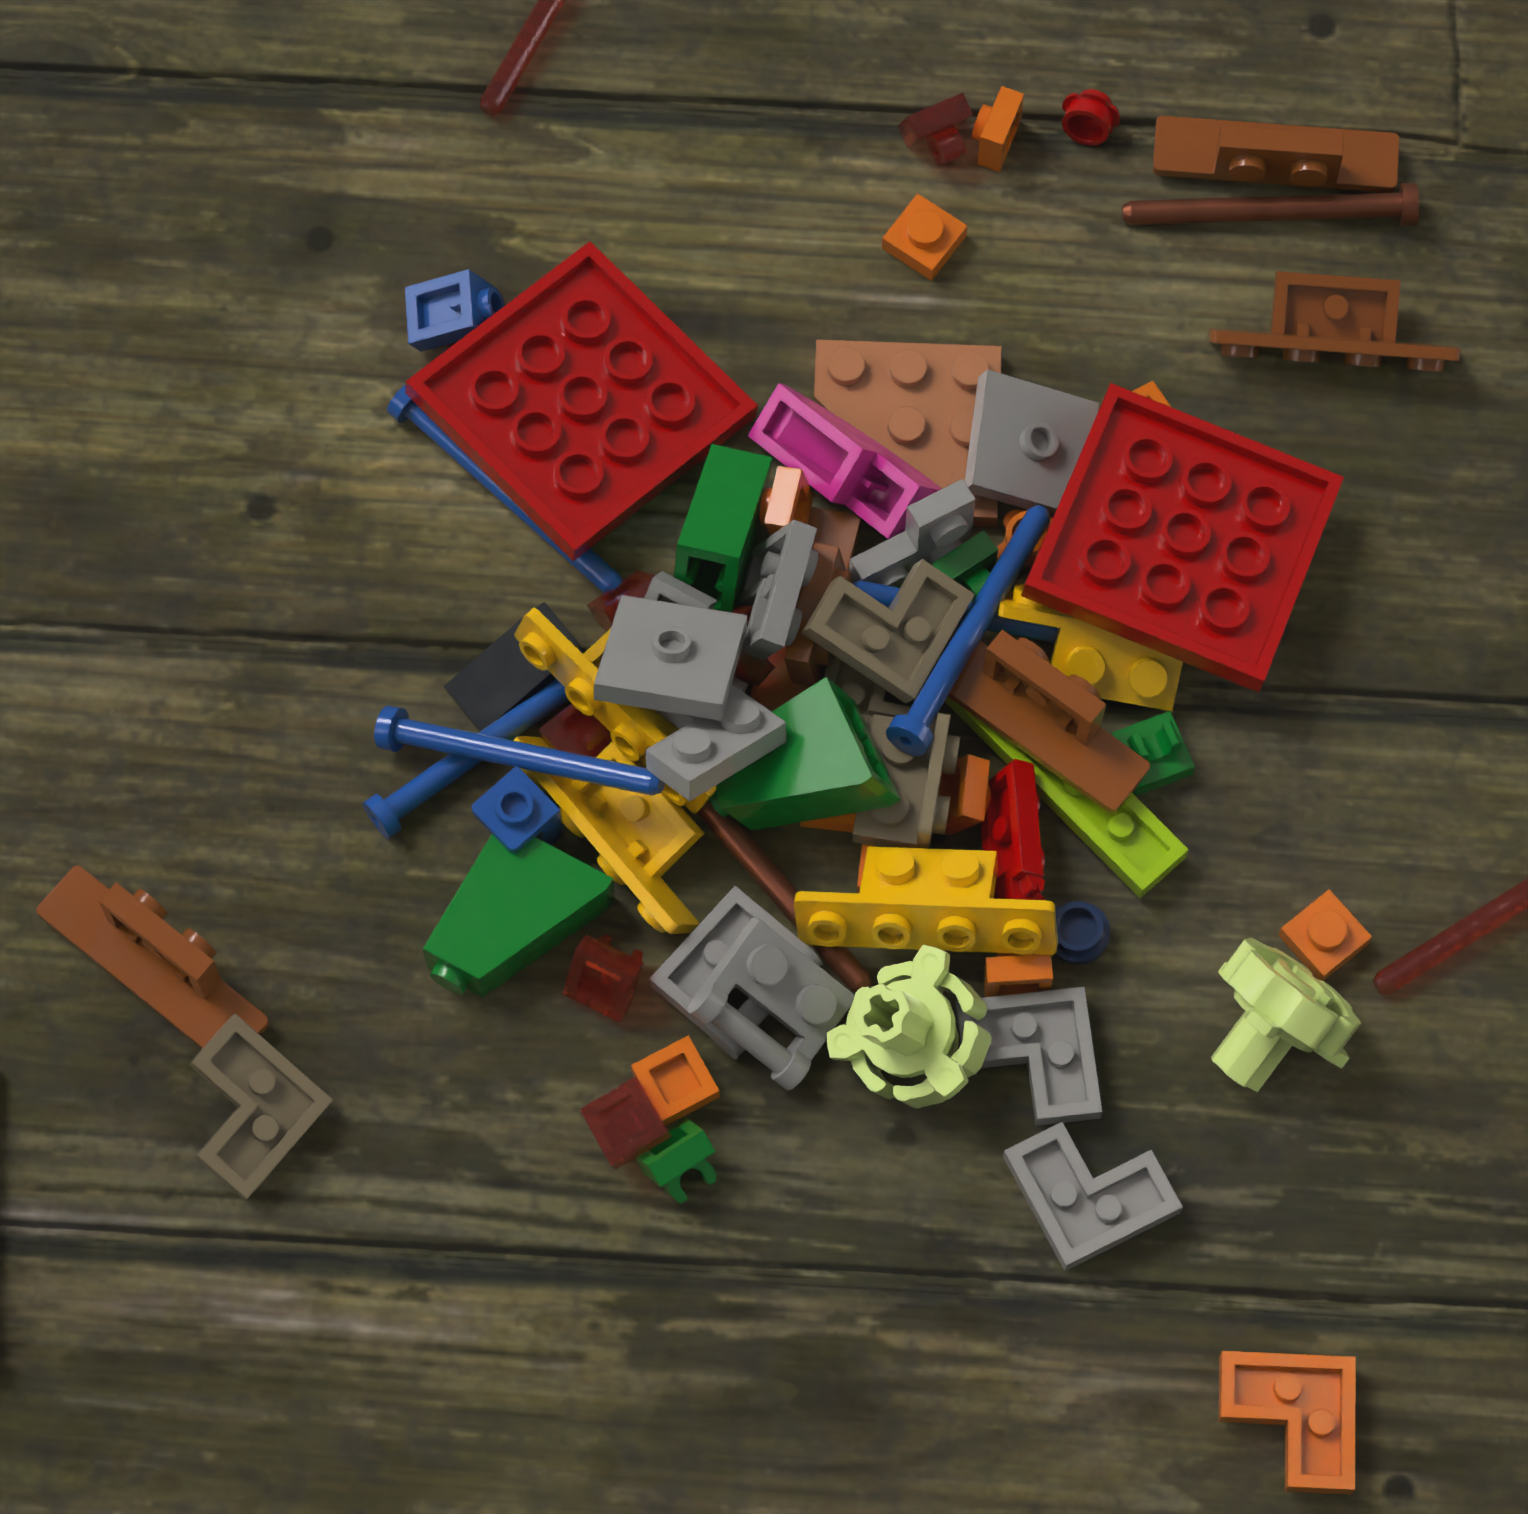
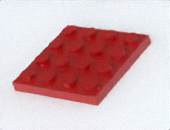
[405,241,758,562]
[1021,383,1344,693]

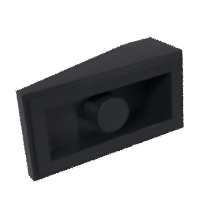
[444,602,582,732]

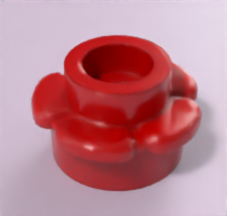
[1062,89,1120,146]

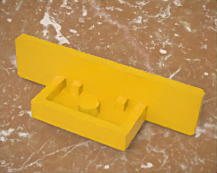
[997,584,1183,711]
[514,608,717,814]
[513,736,704,934]
[794,846,1058,955]

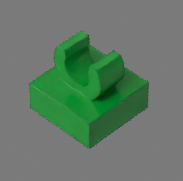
[932,530,998,602]
[1111,711,1195,796]
[631,1117,716,1204]

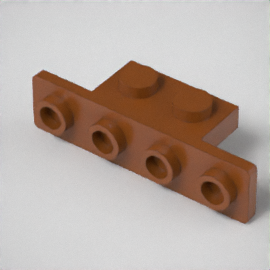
[1153,116,1399,193]
[1208,271,1461,372]
[750,507,862,712]
[925,625,1150,814]
[36,865,269,1049]

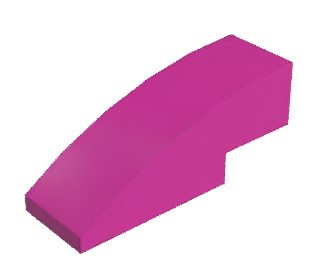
[748,383,942,539]

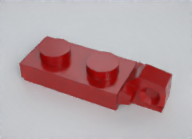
[980,759,1046,900]

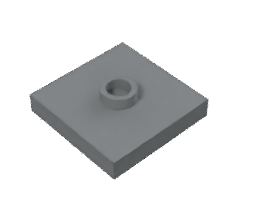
[965,369,1099,517]
[594,595,747,721]

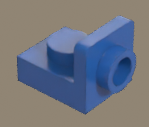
[405,269,505,352]
[471,766,563,853]

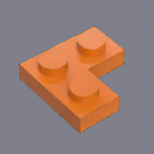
[1219,1351,1356,1495]

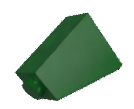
[673,444,773,613]
[709,677,901,831]
[423,834,615,997]

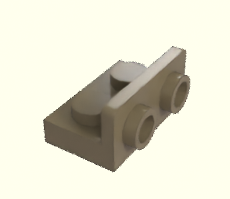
[852,713,960,849]

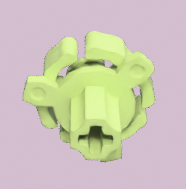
[1211,938,1361,1092]
[827,945,992,1109]

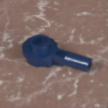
[1054,901,1110,965]

